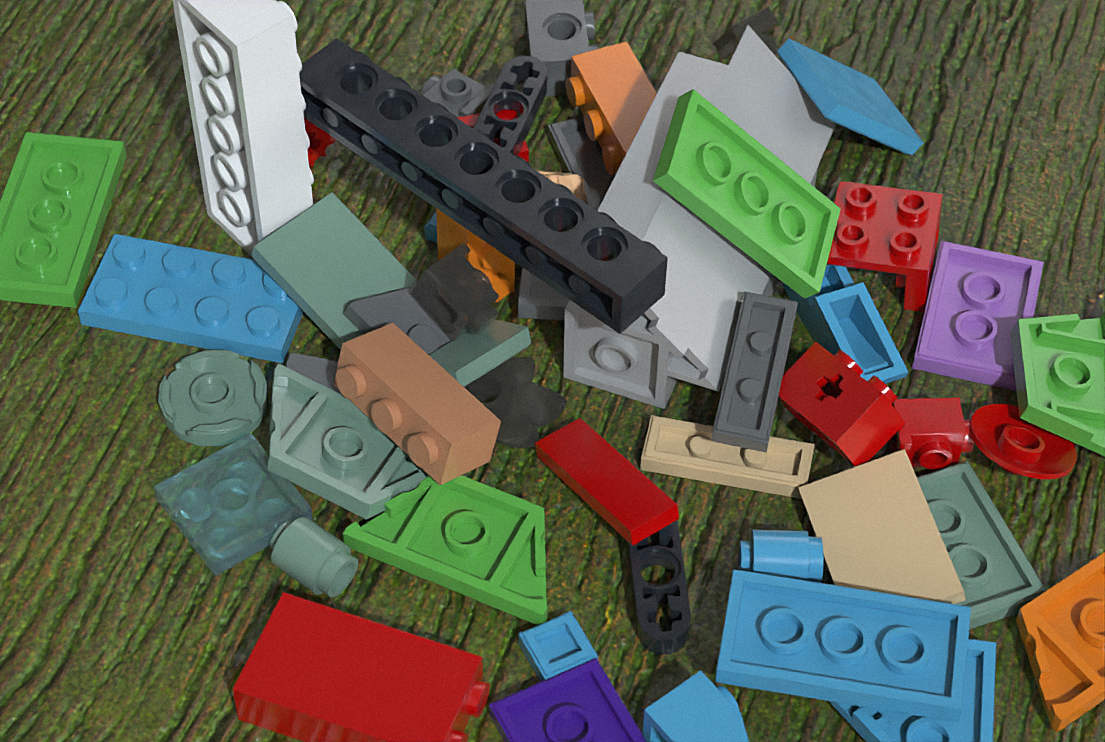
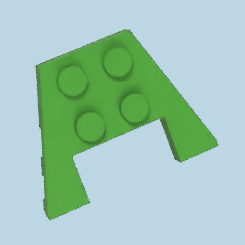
[1010,313,1105,456]

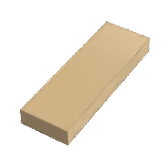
[640,415,814,499]

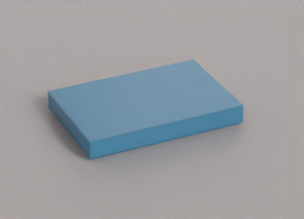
[777,39,924,155]

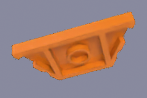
[1016,552,1105,732]

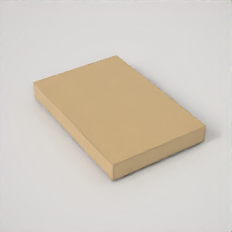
[798,449,966,604]

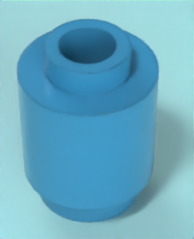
[738,529,823,583]

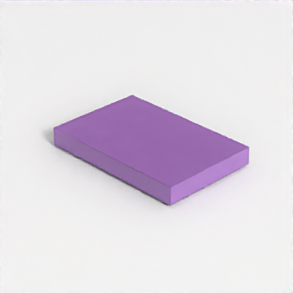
[912,241,1044,391]

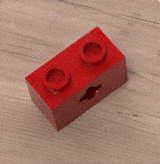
[778,342,906,467]

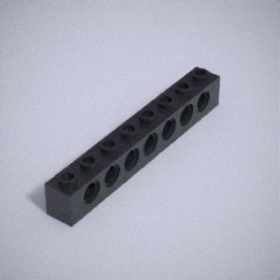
[299,38,668,334]

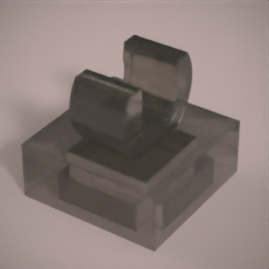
[713,7,778,59]

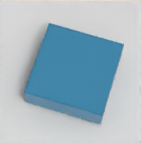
[518,611,598,682]

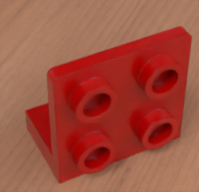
[827,181,943,312]

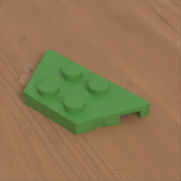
[343,475,547,625]

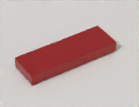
[535,418,679,546]

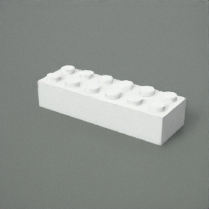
[173,0,314,260]

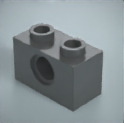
[525,0,598,96]

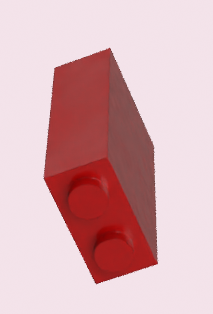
[232,592,490,742]

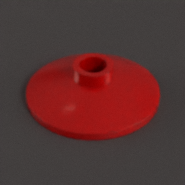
[969,404,1077,480]

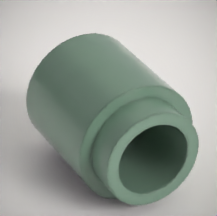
[270,516,358,598]

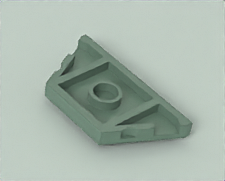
[267,364,429,519]

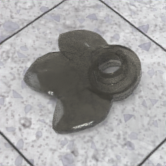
[464,358,567,448]

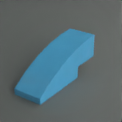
[782,264,908,384]

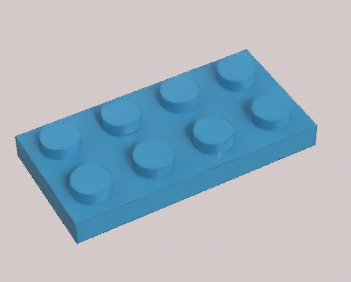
[78,234,304,364]
[715,569,971,722]

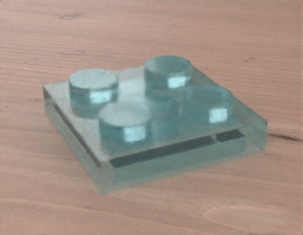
[154,433,313,576]

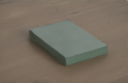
[251,192,421,350]
[917,461,1046,630]

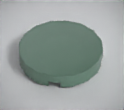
[158,350,269,446]

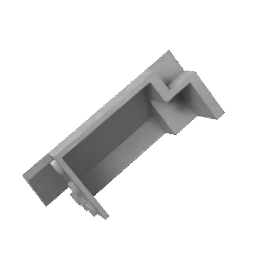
[563,25,836,409]

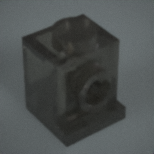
[411,243,500,341]

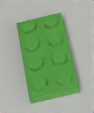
[653,89,841,299]
[0,132,127,308]

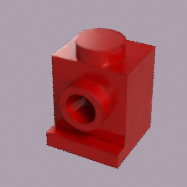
[888,397,974,469]

